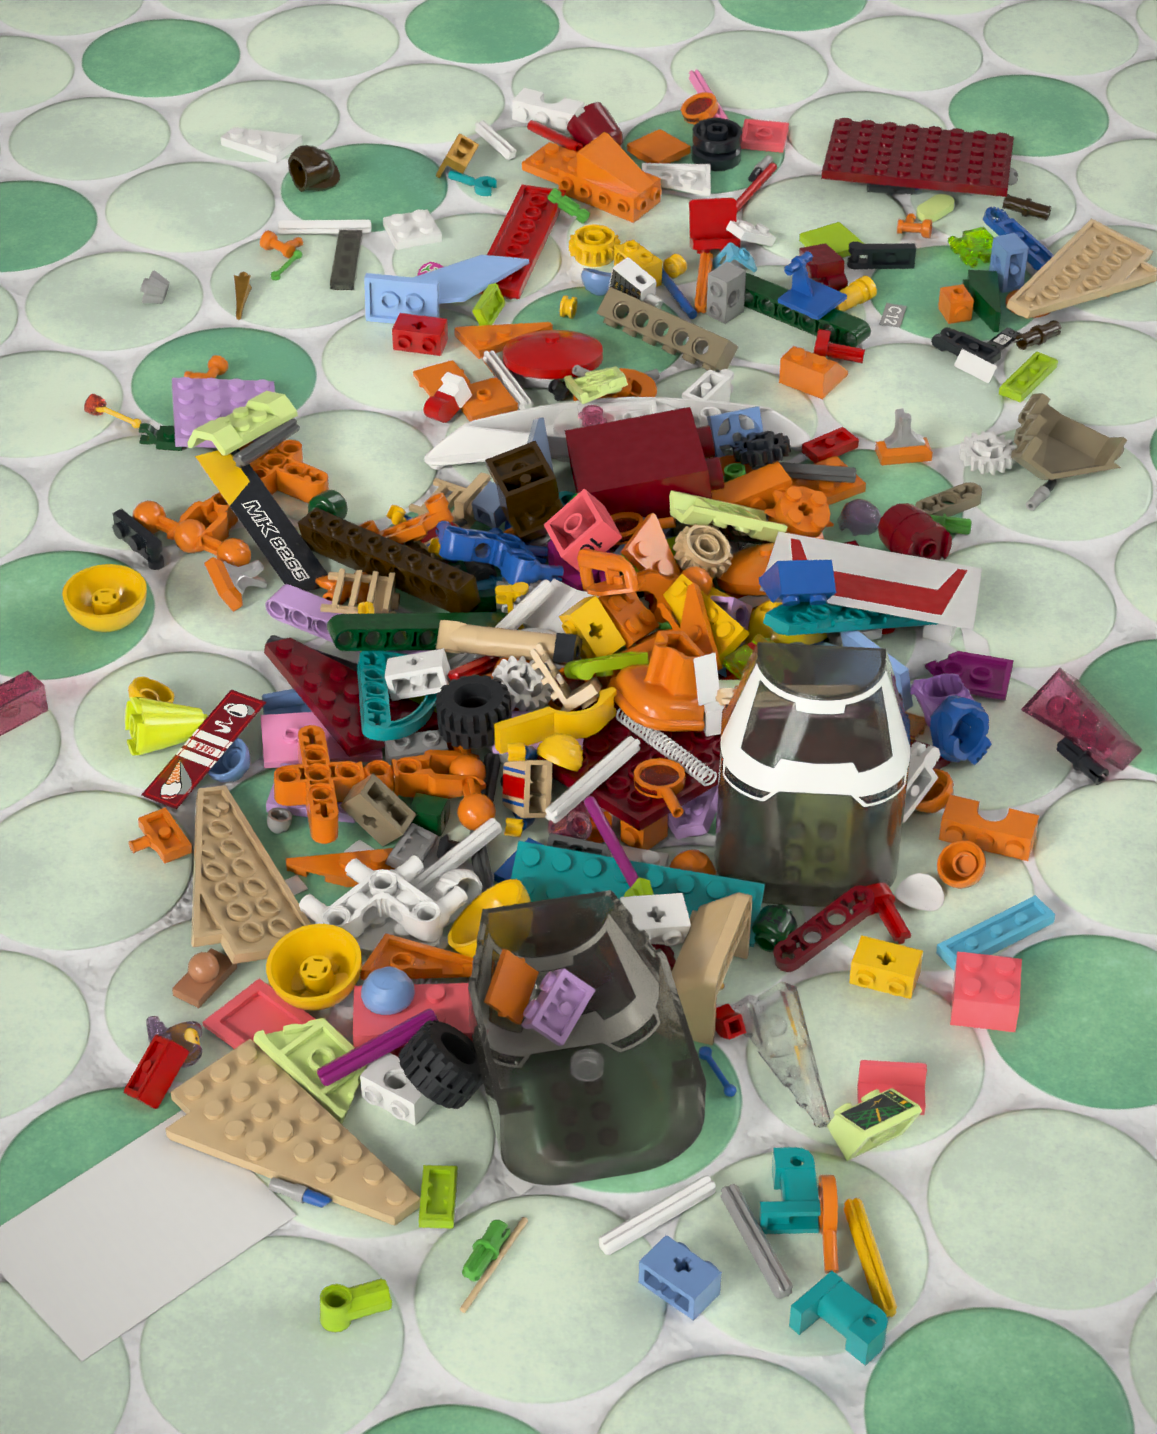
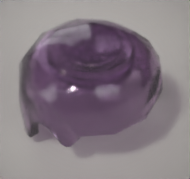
[837,499,881,536]

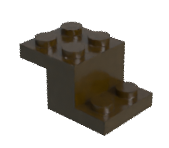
[485,441,564,543]

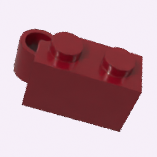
[799,243,848,291]

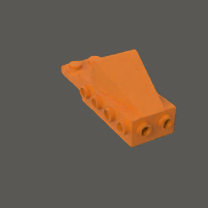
[522,132,662,223]

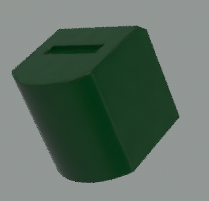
[409,792,450,837]

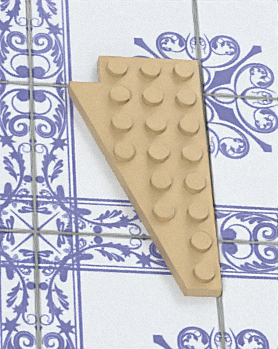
[1006,218,1157,319]
[191,785,311,964]
[165,1039,420,1226]

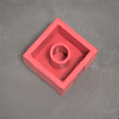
[544,488,622,571]
[950,951,1022,1032]

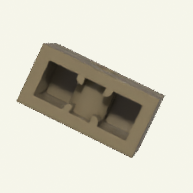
[340,774,416,846]

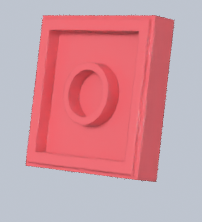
[740,119,789,153]

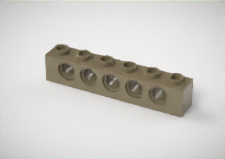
[597,287,738,372]

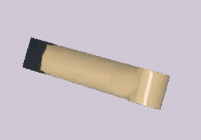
[436,620,583,666]

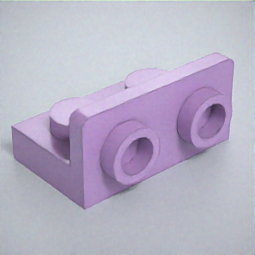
[521,968,595,1046]

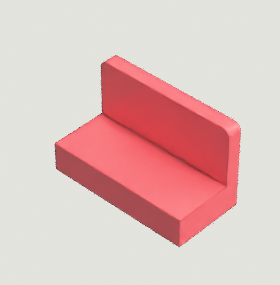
[857,1060,927,1115]

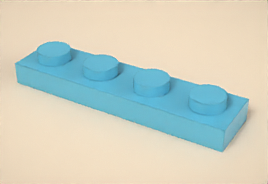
[936,895,1055,971]

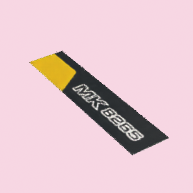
[195,449,328,592]

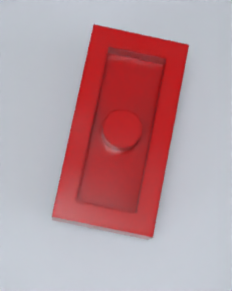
[801,427,859,463]

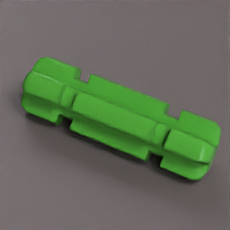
[547,188,590,224]

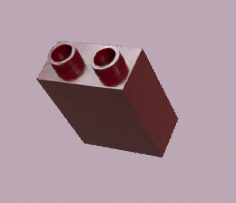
[565,407,724,531]

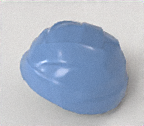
[581,268,611,296]
[208,738,250,783]
[361,966,415,1015]

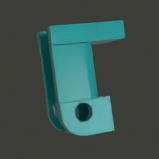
[759,1147,821,1234]
[789,1271,888,1366]

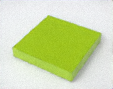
[799,222,864,258]

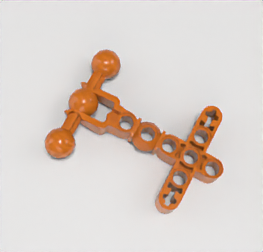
[132,440,329,567]
[274,725,496,844]

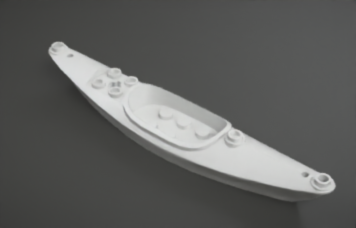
[424,397,811,470]

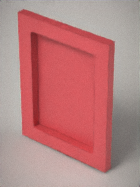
[203,978,316,1049]

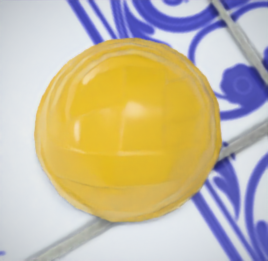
[128,677,174,703]
[536,733,583,771]

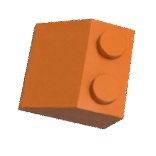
[779,346,848,399]

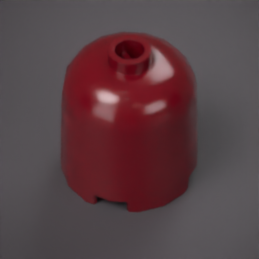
[567,102,623,148]

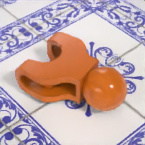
[636,566,712,629]

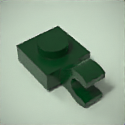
[139,423,183,451]

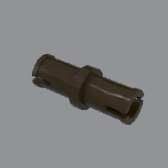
[1002,194,1052,221]
[1015,320,1061,350]

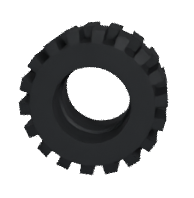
[435,675,512,749]
[399,1020,490,1109]

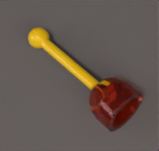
[84,393,142,429]

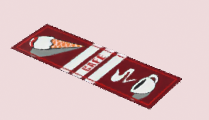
[141,689,267,810]

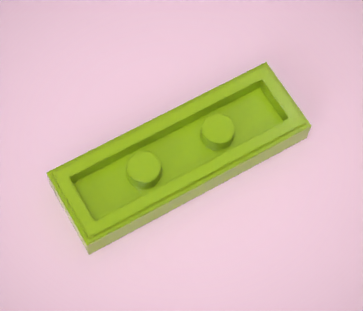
[999,352,1058,403]

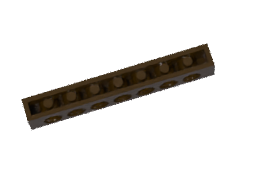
[297,508,481,613]

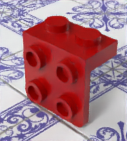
[689,197,740,254]

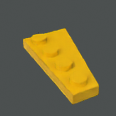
[663,574,750,665]

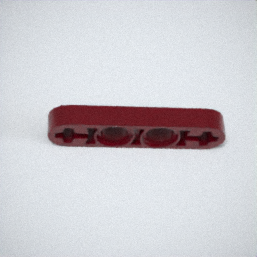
[773,885,875,972]

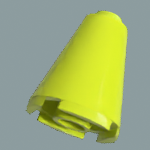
[125,697,208,756]

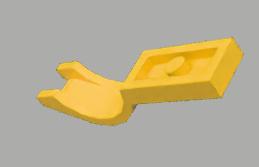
[494,687,617,754]

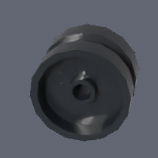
[691,118,742,171]

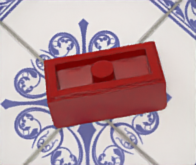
[123,1034,189,1109]

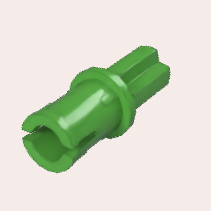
[930,513,972,535]
[462,1219,511,1282]

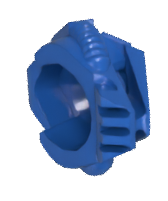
[930,695,992,765]

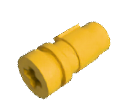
[835,275,877,312]

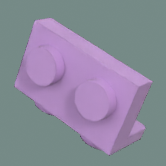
[668,785,724,839]

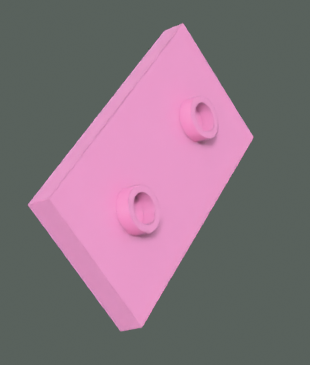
[260,712,382,768]

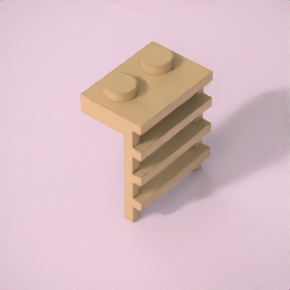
[409,472,491,527]
[320,568,400,614]
[529,642,603,712]

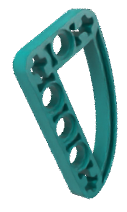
[357,651,437,741]

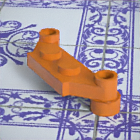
[359,493,454,545]

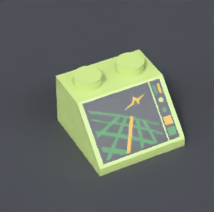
[827,1088,922,1161]

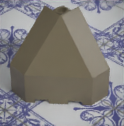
[1011,393,1127,480]

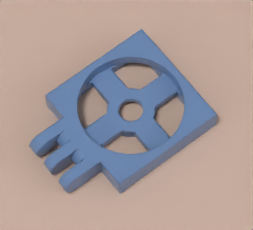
[707,406,763,458]

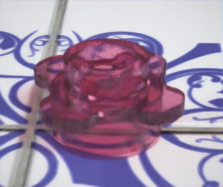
[578,405,607,427]

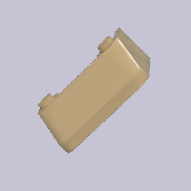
[663,892,752,1045]

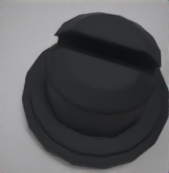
[548,379,570,401]
[437,834,460,858]

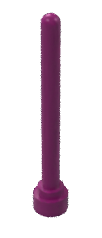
[584,796,639,888]

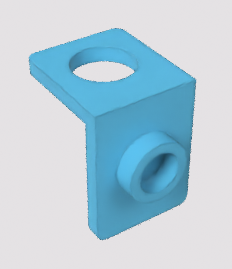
[713,242,757,273]

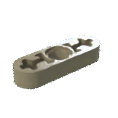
[915,482,982,517]

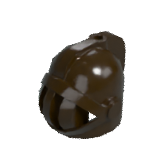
[288,145,340,192]

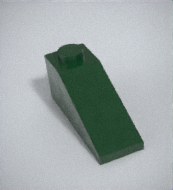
[962,270,1001,332]

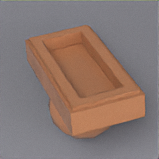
[172,948,237,1008]

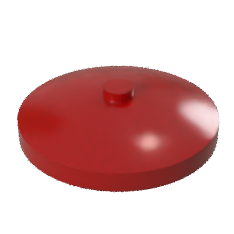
[503,330,603,379]

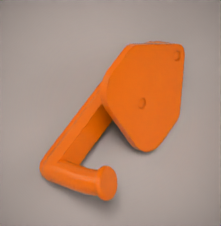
[577,549,646,596]

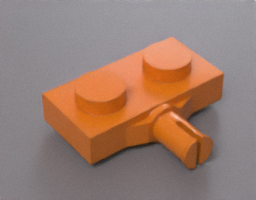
[129,807,192,864]

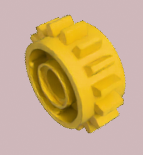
[569,224,620,267]

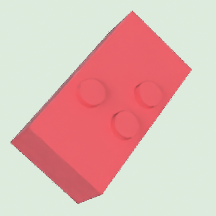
[353,983,486,1057]

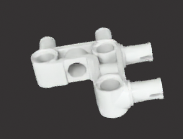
[299,855,468,943]

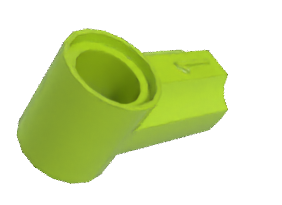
[320,1278,392,1332]

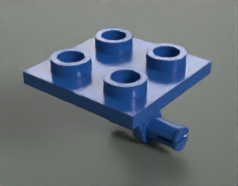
[778,251,847,320]

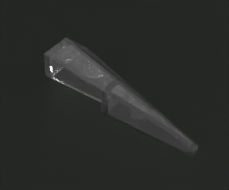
[731,981,831,1128]

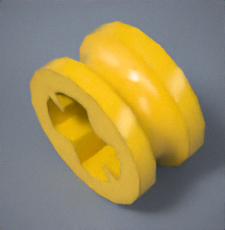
[663,254,687,278]
[559,295,578,319]

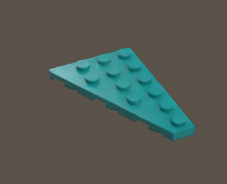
[763,602,938,636]

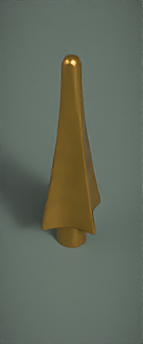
[234,272,252,320]

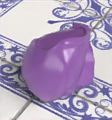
[910,673,973,728]

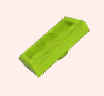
[472,283,506,326]
[419,1165,458,1229]

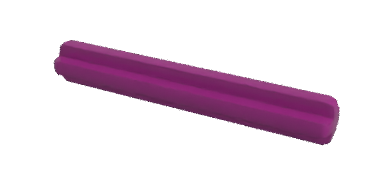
[317,1008,438,1086]

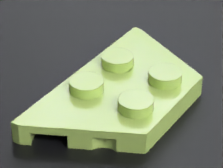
[564,366,628,404]
[253,1018,368,1124]

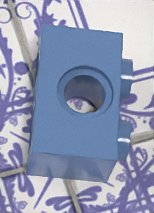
[989,233,1029,293]

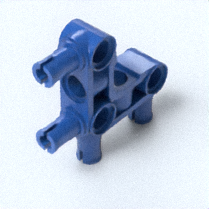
[436,521,564,586]

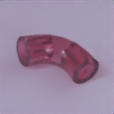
[547,801,592,840]

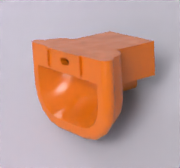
[607,631,705,732]

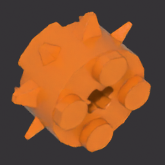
[764,486,834,540]

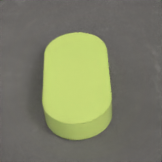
[916,194,955,222]

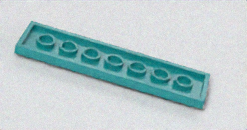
[511,841,765,947]

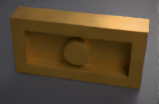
[436,133,479,178]

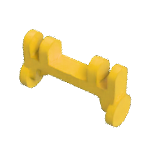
[495,582,529,630]

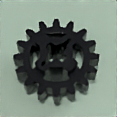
[732,431,791,467]

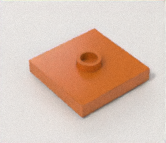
[460,377,518,421]

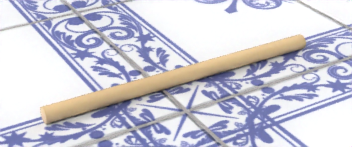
[460,1217,528,1313]

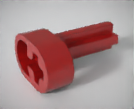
[813,329,865,363]
[855,883,911,944]

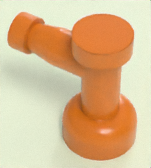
[897,213,932,238]
[260,230,303,259]
[184,355,229,379]

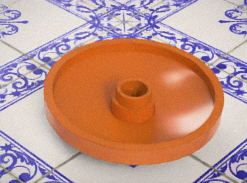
[716,543,774,596]

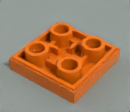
[627,129,691,163]

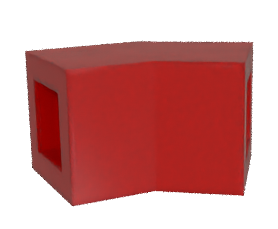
[715,1003,747,1040]

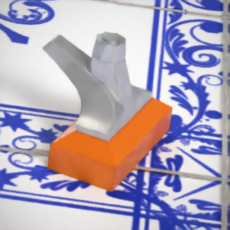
[875,408,933,466]
[204,557,267,612]

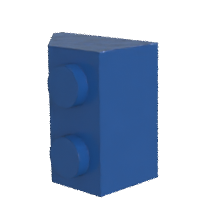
[759,559,836,606]

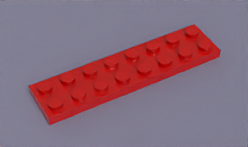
[479,184,566,299]

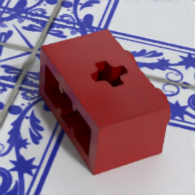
[392,313,448,356]

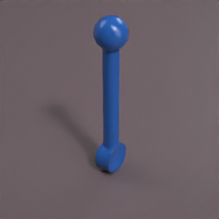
[699,1046,737,1097]

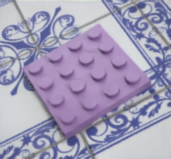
[171,377,279,449]

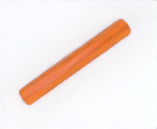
[694,252,713,314]

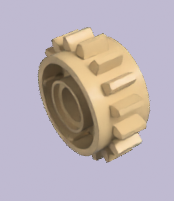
[672,524,733,580]

